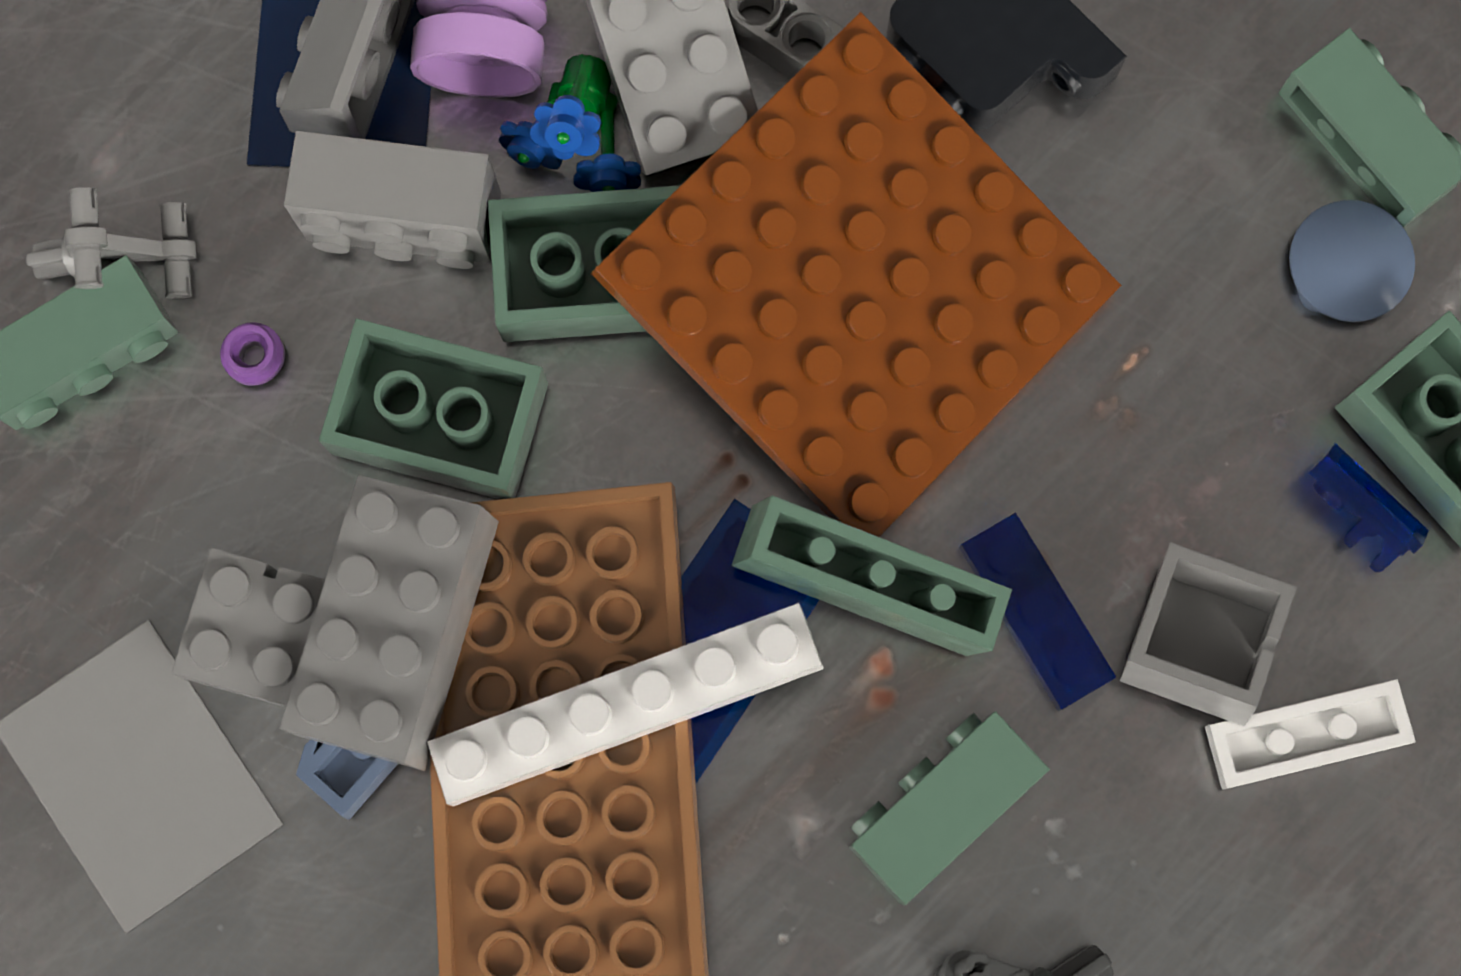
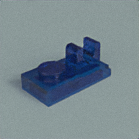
[1309,443,1429,572]

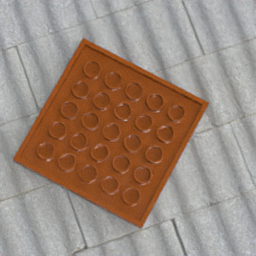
[591,12,1121,537]

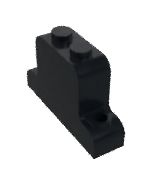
[886,0,1127,130]

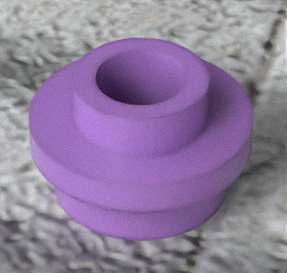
[220,322,285,386]

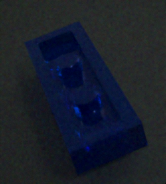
[959,512,1116,712]

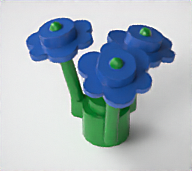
[499,54,641,192]

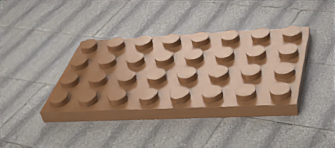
[430,482,709,976]

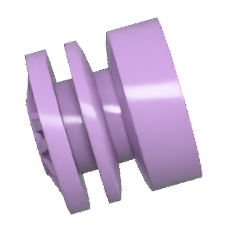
[410,0,548,98]

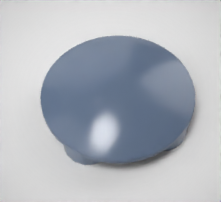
[1289,200,1415,322]

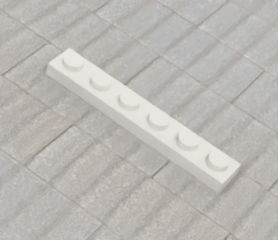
[427,603,824,806]

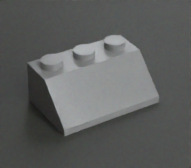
[276,0,415,139]

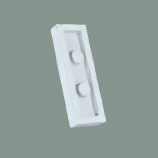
[1205,679,1416,790]

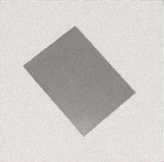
[0,620,284,934]

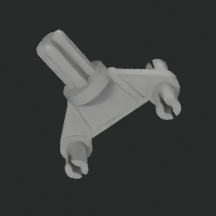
[26,187,196,299]

